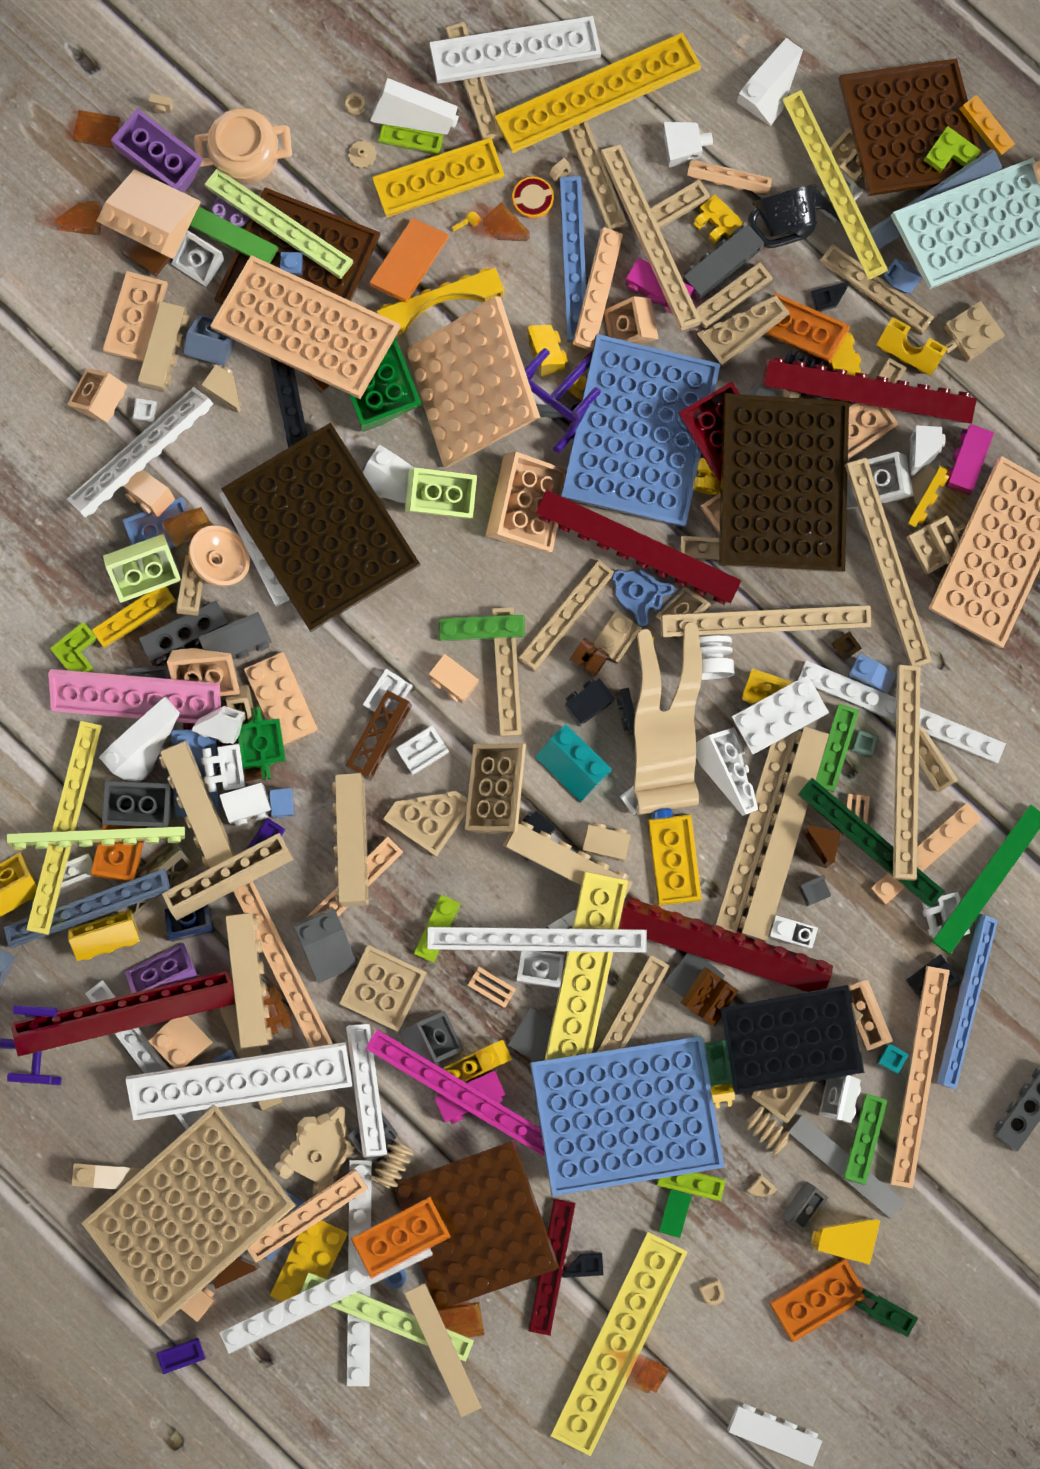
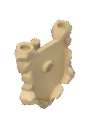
[274,1107,356,1195]

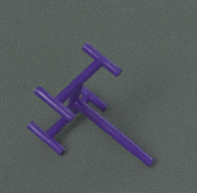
[524,348,601,453]
[0,1005,62,1085]

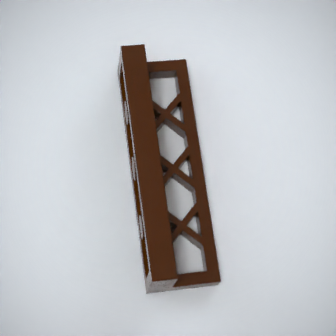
[346,690,412,780]

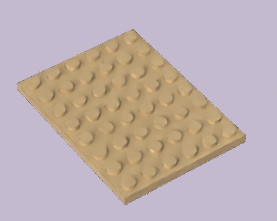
[81,1105,296,1326]

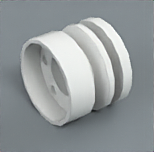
[699,635,735,680]

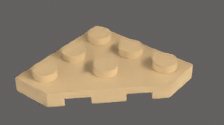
[383,791,468,857]

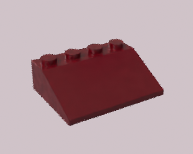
[678,381,739,487]

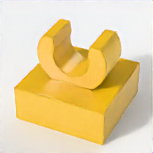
[567,375,587,402]
[710,1081,735,1108]

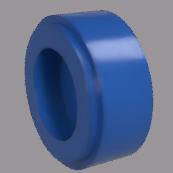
[651,808,673,820]

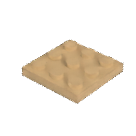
[339,945,427,1032]

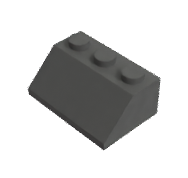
[198,612,272,660]
[102,781,173,828]

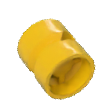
[693,458,721,495]

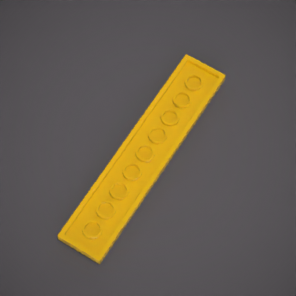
[494,32,701,154]

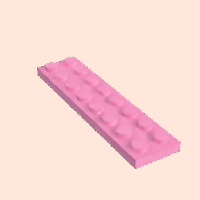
[48,669,221,723]

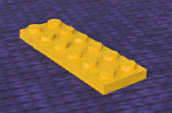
[372,137,505,218]

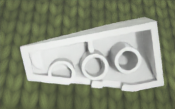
[737,38,803,126]
[363,444,414,503]
[99,697,180,783]
[696,727,758,816]

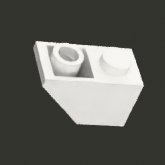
[192,706,244,744]
[768,915,818,949]

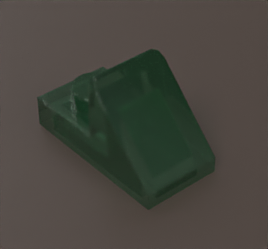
[704,1039,733,1086]

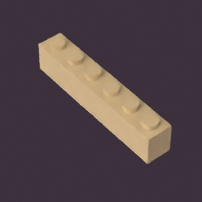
[159,740,236,869]
[332,773,369,907]
[503,821,633,897]
[162,833,294,920]
[226,913,272,1049]

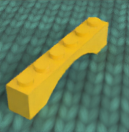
[377,267,504,336]

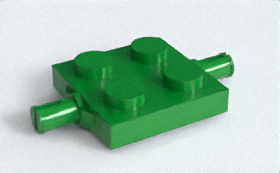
[238,707,286,780]

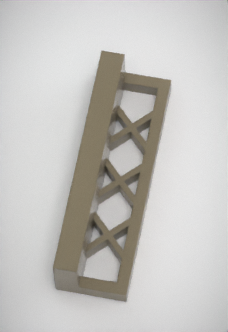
[117,843,195,917]

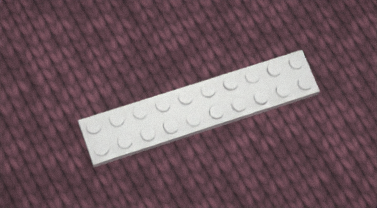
[126,1042,352,1120]

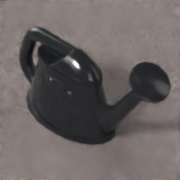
[748,184,840,248]

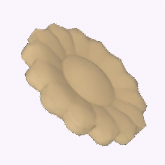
[348,140,377,169]

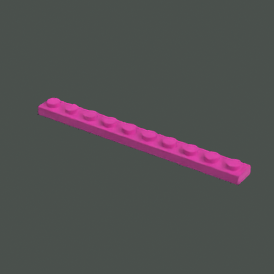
[365,1029,545,1157]

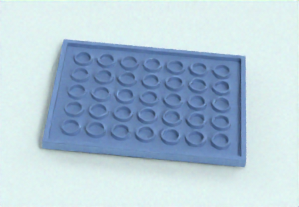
[561,334,720,528]
[530,1036,724,1196]

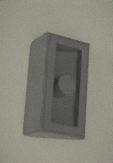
[781,1182,829,1233]

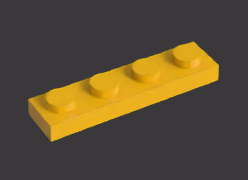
[92,586,176,649]

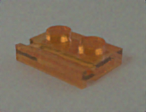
[72,110,120,148]
[437,1302,485,1337]

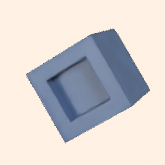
[884,258,922,293]
[270,788,295,818]

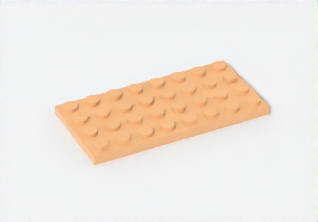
[210,255,400,399]
[928,456,1040,648]

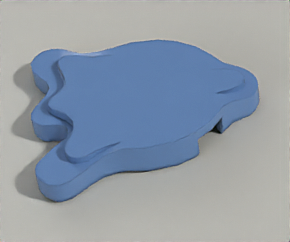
[612,570,674,628]

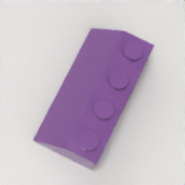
[111,108,203,193]

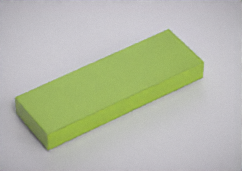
[378,124,444,155]
[656,1172,726,1201]

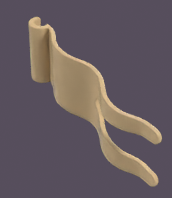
[634,622,702,815]

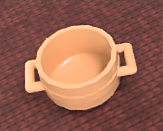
[194,108,292,185]

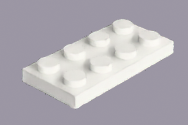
[732,675,829,754]

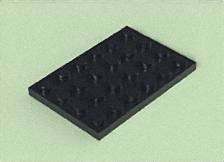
[720,985,865,1095]

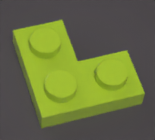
[924,126,981,172]
[50,621,98,672]

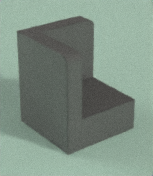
[799,875,831,906]

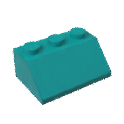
[535,724,612,803]

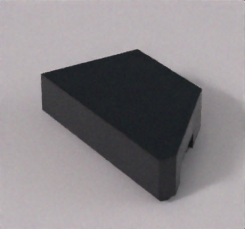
[810,281,849,312]
[562,1253,604,1278]

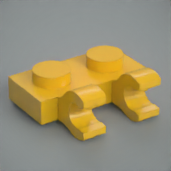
[693,194,744,244]

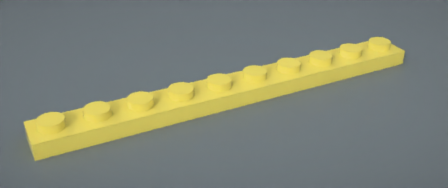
[782,90,888,280]
[26,721,102,936]

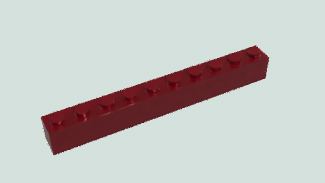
[761,357,977,424]
[536,490,742,605]
[618,897,833,992]
[10,971,236,1057]

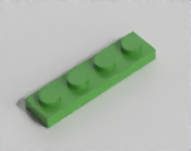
[439,615,525,641]
[816,704,859,792]
[843,1094,888,1185]

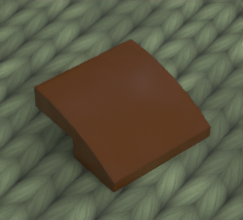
[121,238,171,277]
[680,967,739,1027]

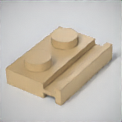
[594,610,642,664]

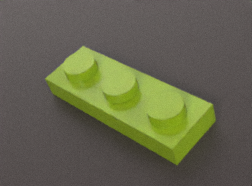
[414,894,461,963]

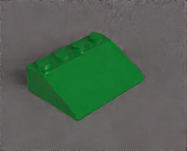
[348,337,422,432]

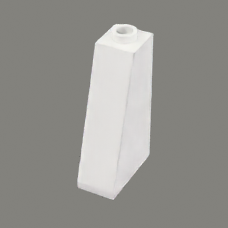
[370,78,459,135]

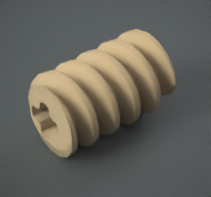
[745,1106,792,1156]
[371,1139,414,1189]

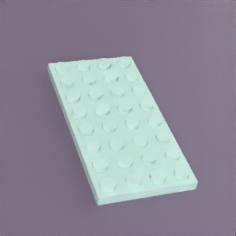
[891,158,1040,289]

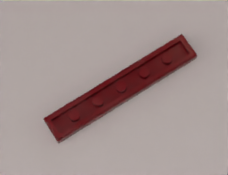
[529,1199,576,1336]

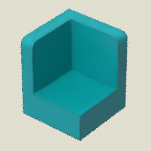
[875,1043,909,1074]

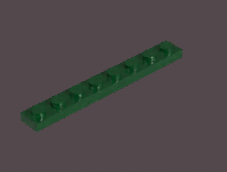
[797,778,945,908]

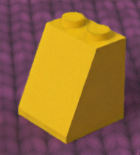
[811,1218,880,1265]

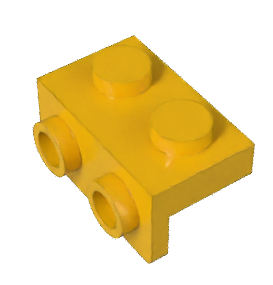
[742,668,793,705]

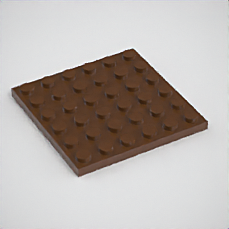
[838,58,982,196]
[214,187,381,305]
[393,1140,559,1311]

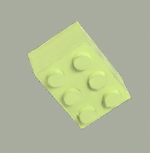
[405,467,477,519]
[103,534,181,603]

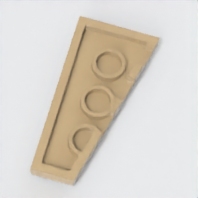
[697,296,790,367]

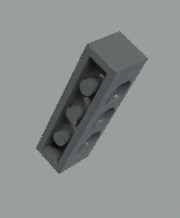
[139,601,228,665]
[992,1066,1040,1152]

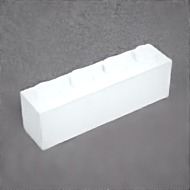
[727,1403,822,1467]

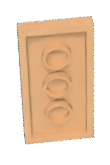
[103,271,168,363]
[244,652,318,745]

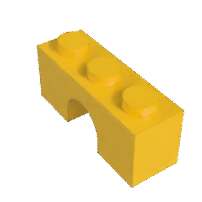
[876,317,948,376]

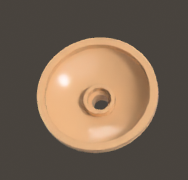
[188,526,250,587]

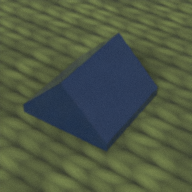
[164,904,215,942]

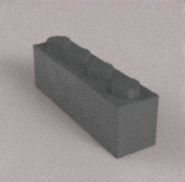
[683,224,764,301]

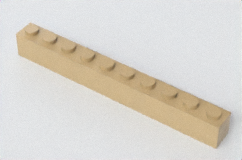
[738,727,829,942]

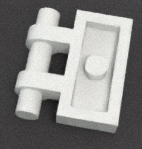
[201,744,245,792]
[922,892,970,939]

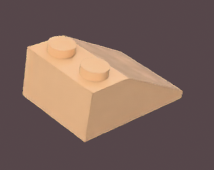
[167,648,240,696]

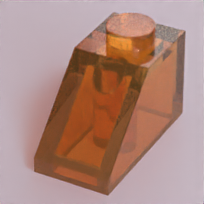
[55,201,102,236]
[483,202,530,241]
[162,507,213,547]
[635,1357,669,1394]

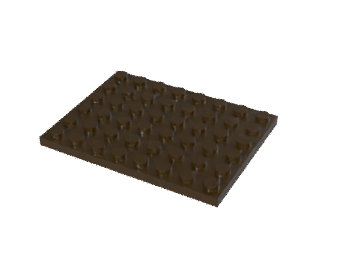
[719,393,849,573]
[221,423,421,633]

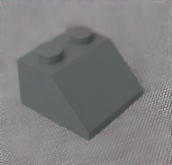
[400,1011,464,1064]

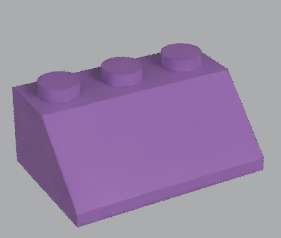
[124,943,200,993]

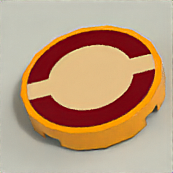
[512,177,554,219]

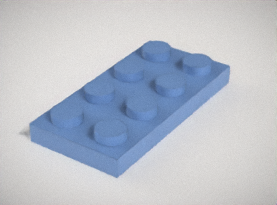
[171,729,220,817]

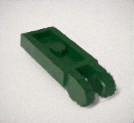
[854,1288,918,1337]

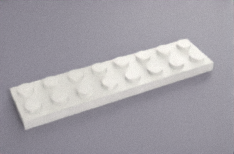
[429,16,601,84]
[67,387,213,517]

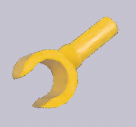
[452,212,481,231]

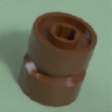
[569,638,610,677]

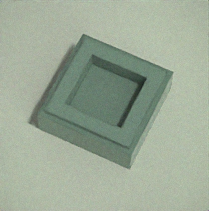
[851,730,879,758]

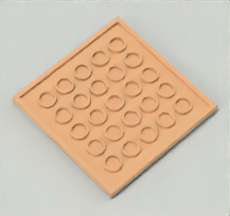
[406,297,540,468]

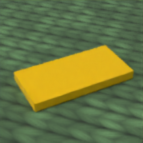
[648,815,702,906]

